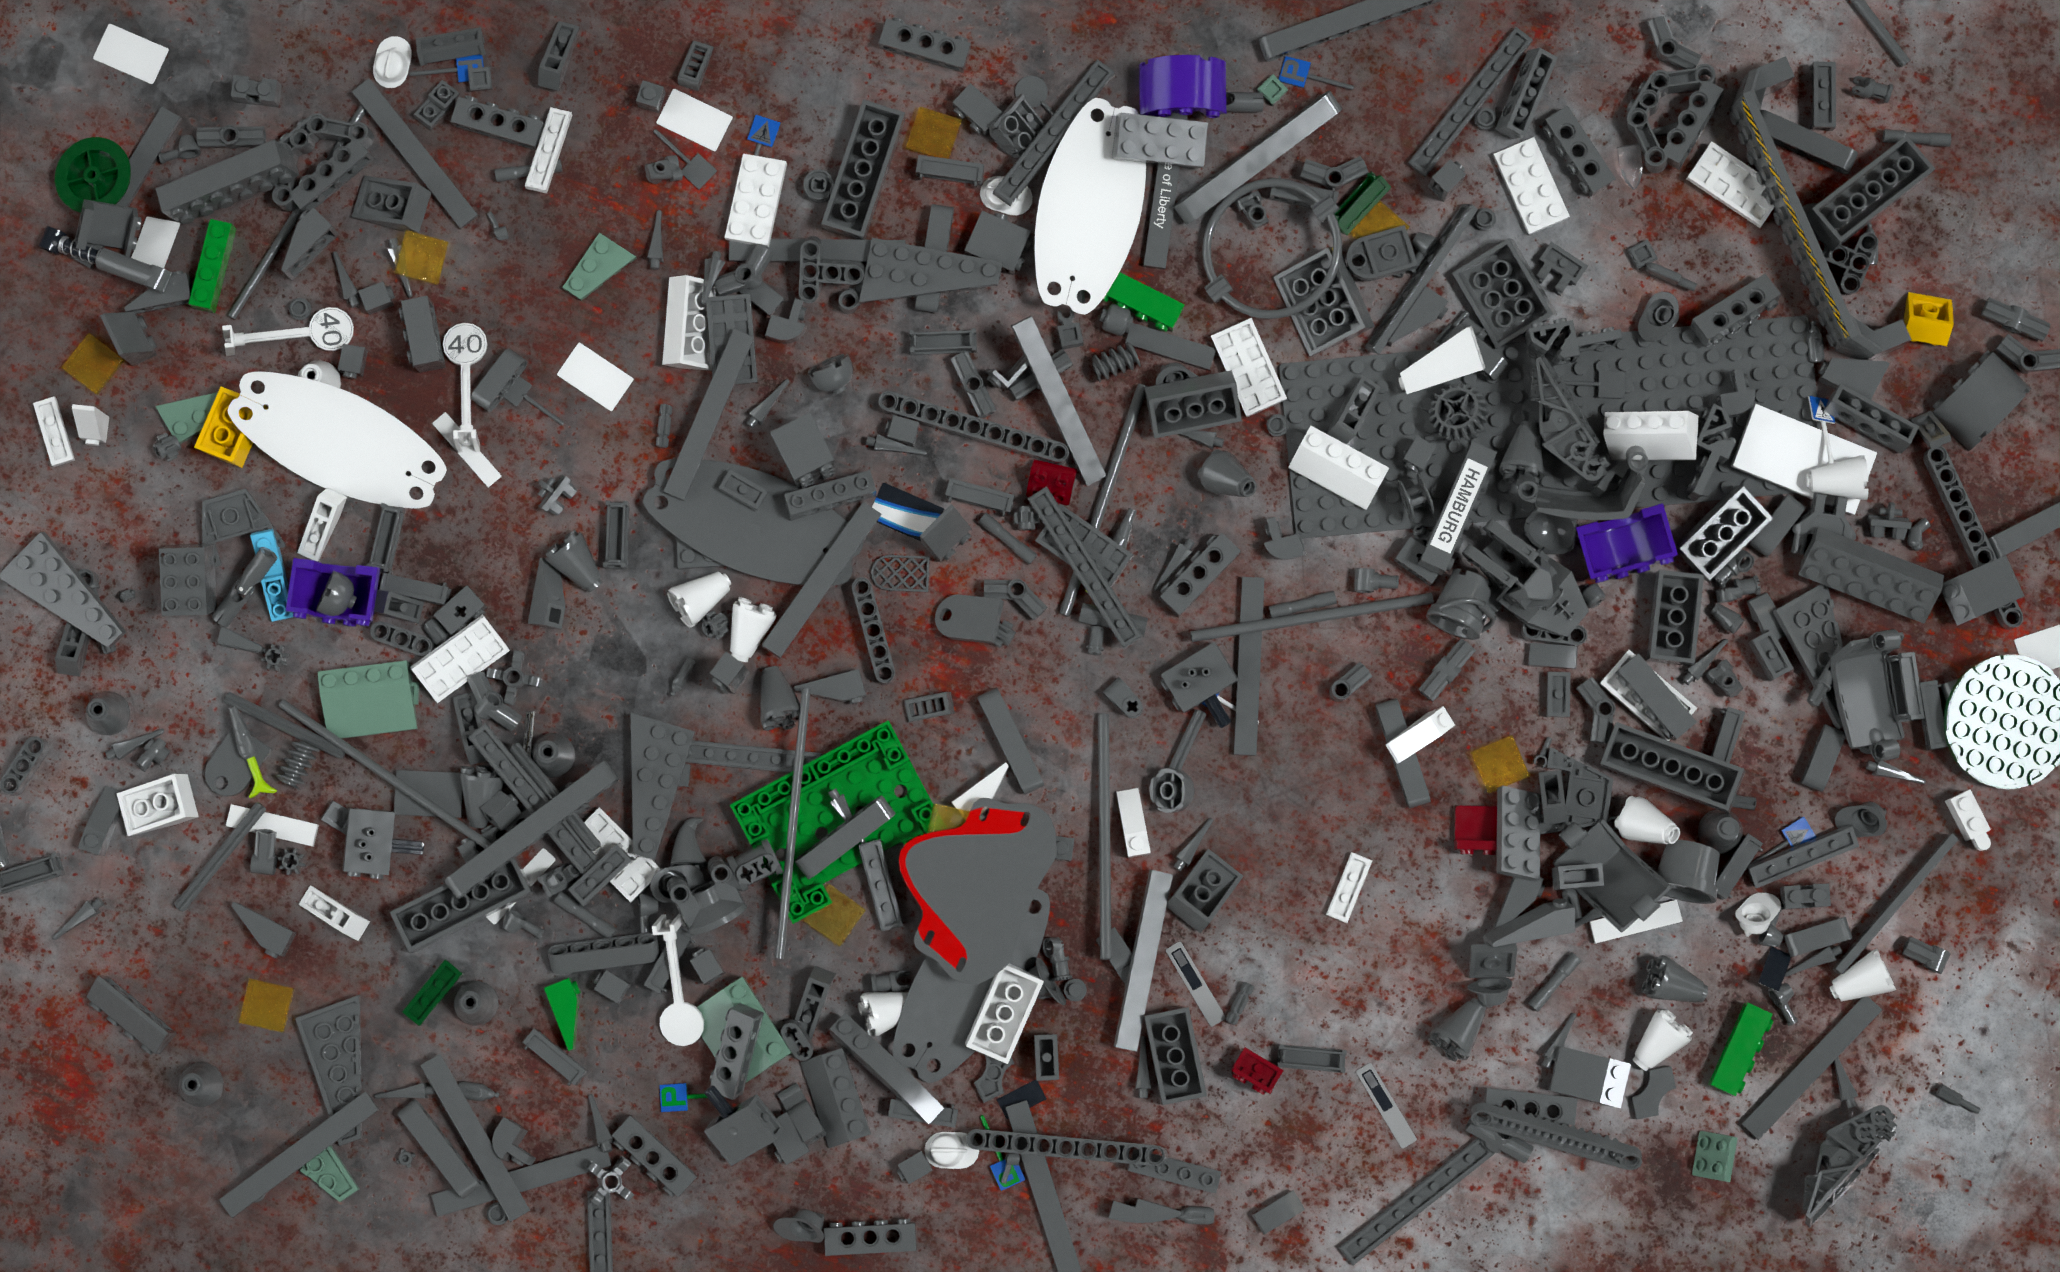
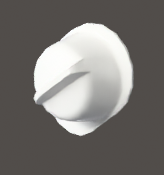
[373,37,412,88]
[980,176,1033,216]
[1735,893,1781,937]
[925,1132,979,1169]

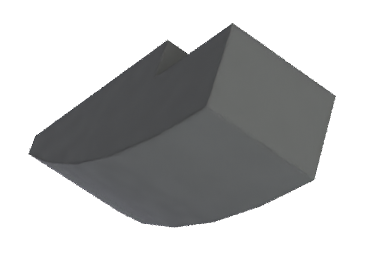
[1108,1198,1181,1223]

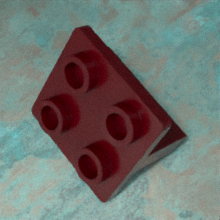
[1026,459,1077,505]
[1230,1047,1284,1095]

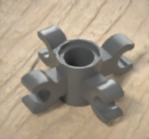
[486,650,542,706]
[585,1156,634,1206]

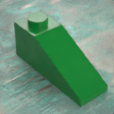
[544,978,581,1051]

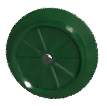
[55,137,131,213]

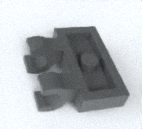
[1536,242,1588,295]

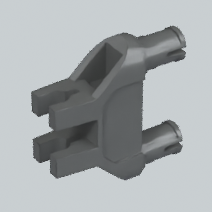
[1791,492,1856,554]

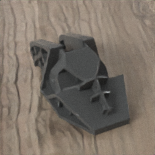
[1530,354,1612,481]
[1462,519,1589,637]
[1803,1105,1897,1228]

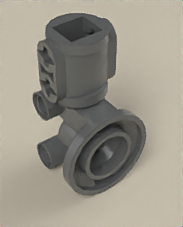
[667,838,783,935]

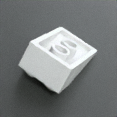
[117,774,199,836]

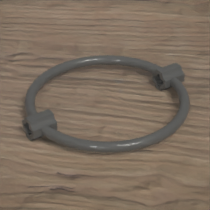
[1202,178,1342,319]

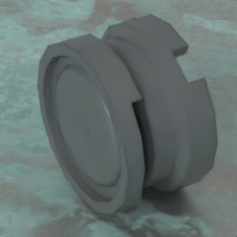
[803,169,834,203]

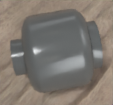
[1099,304,1133,336]

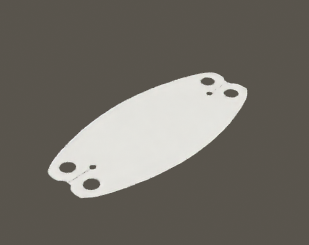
[1035,98,1146,315]
[228,372,447,508]

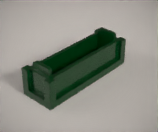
[1334,171,1391,235]
[402,959,464,1026]

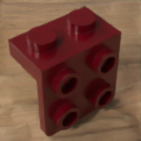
[1454,805,1497,855]

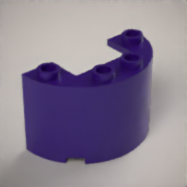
[1139,55,1227,118]
[1576,503,1678,583]
[286,558,380,627]

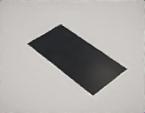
[1758,947,1791,992]
[997,1079,1047,1119]

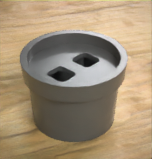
[1656,840,1720,904]

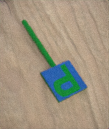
[660,1083,724,1112]
[980,1115,1025,1191]

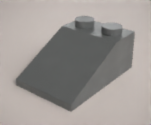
[352,175,431,234]
[281,208,339,281]
[100,312,157,366]
[920,504,972,563]
[1941,555,2025,626]
[1166,849,1243,933]
[1549,1046,1631,1108]

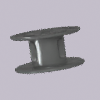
[1397,472,1435,521]

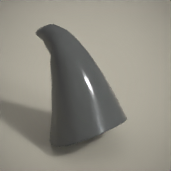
[670,817,708,870]

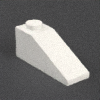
[72,404,109,446]
[297,488,347,561]
[1386,706,1455,764]
[952,763,1009,821]
[1116,788,1151,858]
[299,885,370,941]

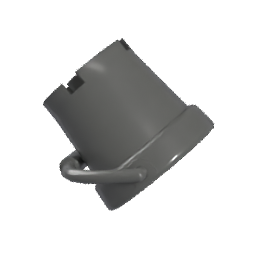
[1426,568,1496,640]

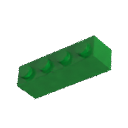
[189,219,237,313]
[1101,272,1185,332]
[1708,1002,1773,1096]

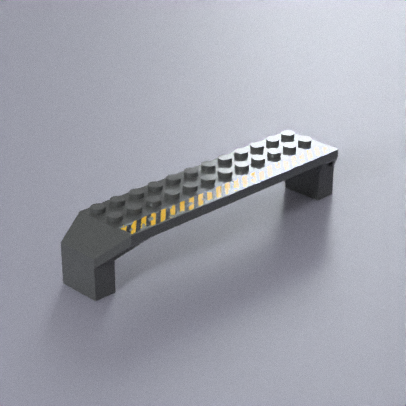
[1729,56,1912,360]

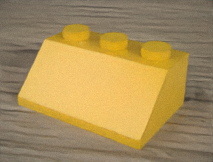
[194,387,269,468]

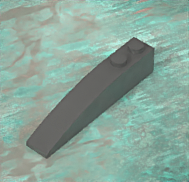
[830,1013,944,1125]

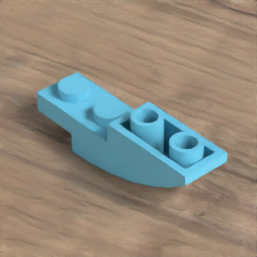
[250,529,293,622]

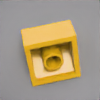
[1903,292,1954,346]

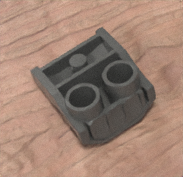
[989,94,1047,158]

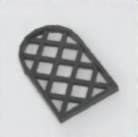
[871,554,930,592]

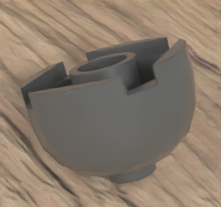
[808,354,854,394]
[316,570,357,616]
[1149,768,1195,813]

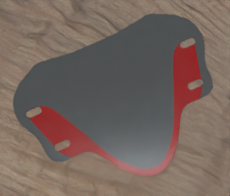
[899,798,1057,984]

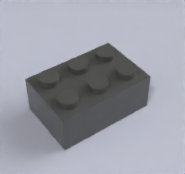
[399,296,446,373]

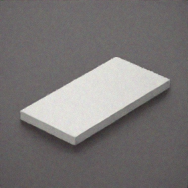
[1731,404,1877,515]

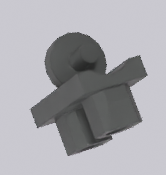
[538,475,577,516]
[1867,502,1912,540]
[537,863,580,898]

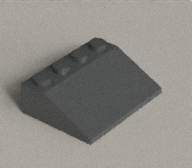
[1452,238,1558,349]
[1273,247,1375,357]

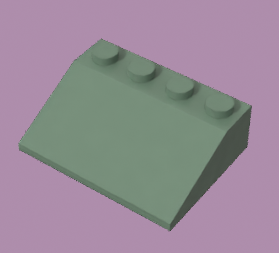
[318,660,418,739]
[697,977,792,1083]

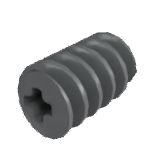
[1092,342,1141,383]
[276,740,320,790]

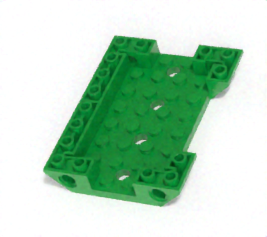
[730,720,947,924]

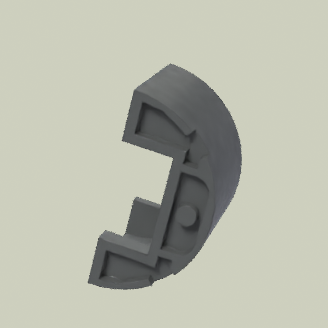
[1932,350,2031,451]

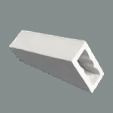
[1398,325,1486,394]

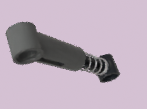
[38,226,172,294]

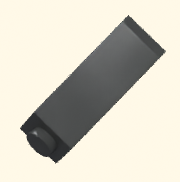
[1818,358,1890,400]

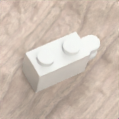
[1945,790,1991,851]

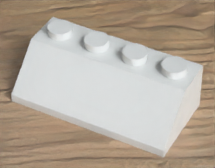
[662,275,719,370]
[1603,411,1699,461]
[1288,426,1389,510]
[965,964,1044,1064]

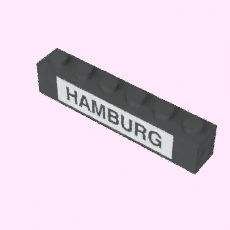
[1418,441,1498,576]

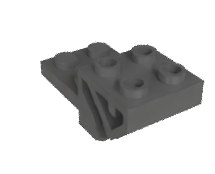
[1524,318,1622,365]
[1686,404,1736,501]

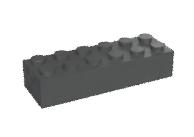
[821,99,906,240]
[1806,135,1935,251]
[156,140,299,224]
[1798,527,1944,623]
[1600,722,1745,814]
[390,857,534,953]

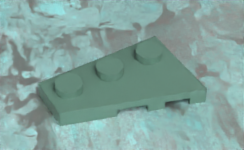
[563,233,637,301]
[155,392,218,444]
[299,1145,360,1202]

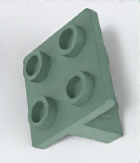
[1692,1131,1738,1182]

